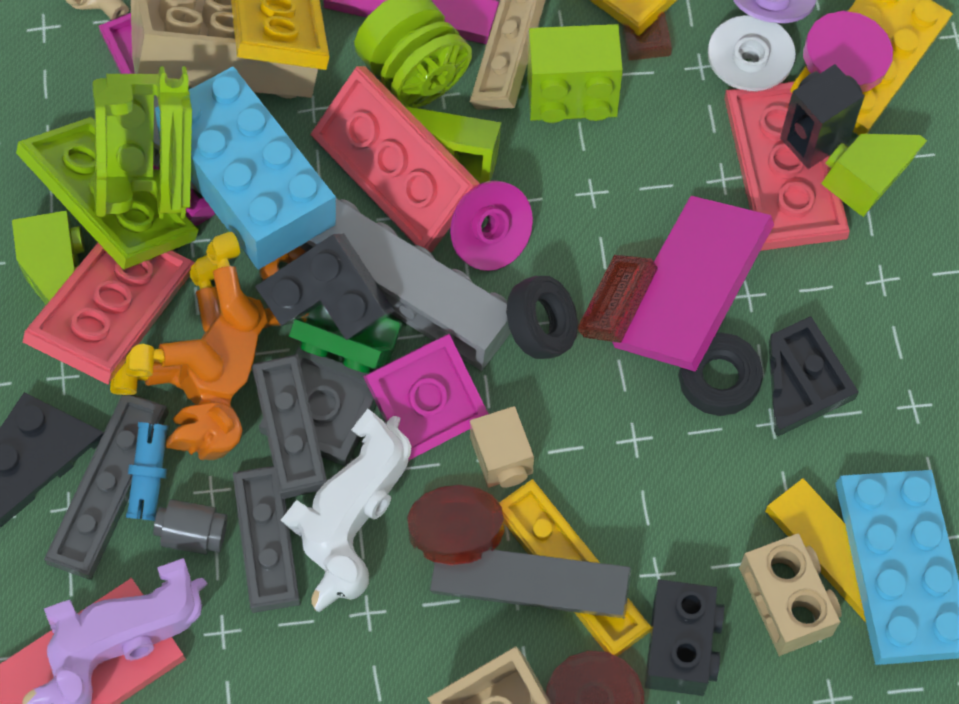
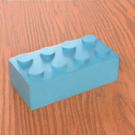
[155,66,336,270]

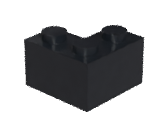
[255,233,395,340]

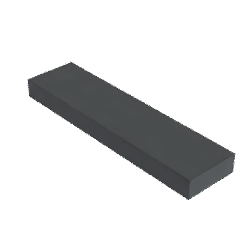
[44,395,169,580]
[430,543,631,619]

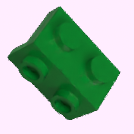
[289,304,402,373]

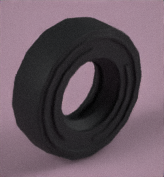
[506,276,578,359]
[678,332,763,416]

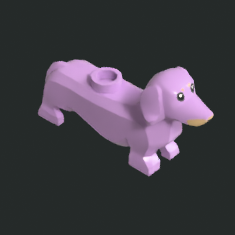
[23,558,208,704]

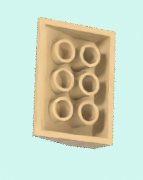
[131,0,318,98]

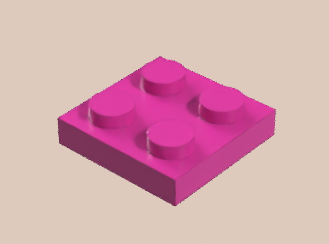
[363,334,488,461]

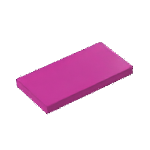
[611,196,774,372]

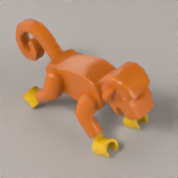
[110,232,309,460]

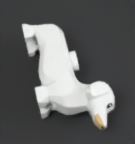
[281,409,411,612]

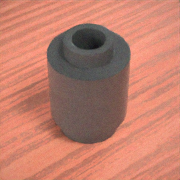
[153,499,228,555]

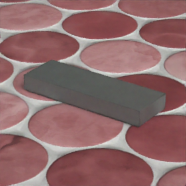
[252,354,327,499]
[233,466,300,613]

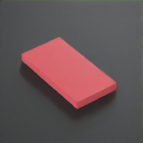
[310,66,480,253]
[724,81,850,251]
[23,243,195,384]
[0,578,186,704]

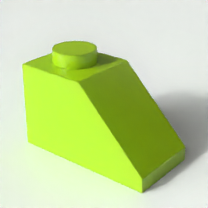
[821,134,927,217]

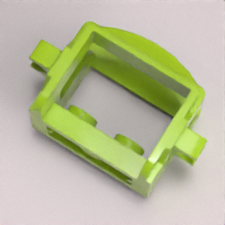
[92,66,192,219]

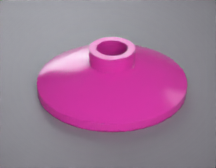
[450,181,533,271]

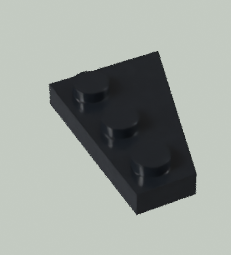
[0,392,104,528]

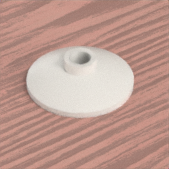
[708,15,795,91]

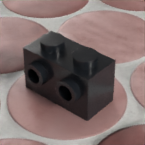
[780,64,865,169]
[644,579,725,696]

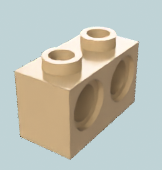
[739,533,842,656]

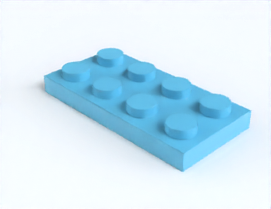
[835,470,959,665]

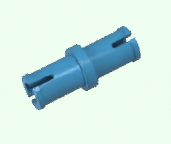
[126,422,169,521]

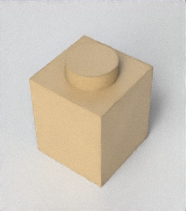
[470,406,534,488]

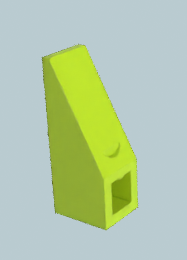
[405,106,501,184]
[12,210,85,305]

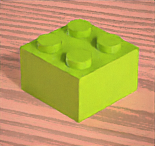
[527,24,623,123]

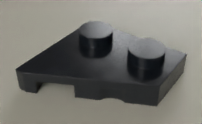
[768,316,859,437]

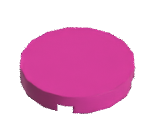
[803,11,893,92]

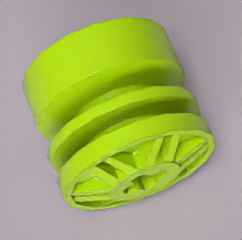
[354,0,472,108]

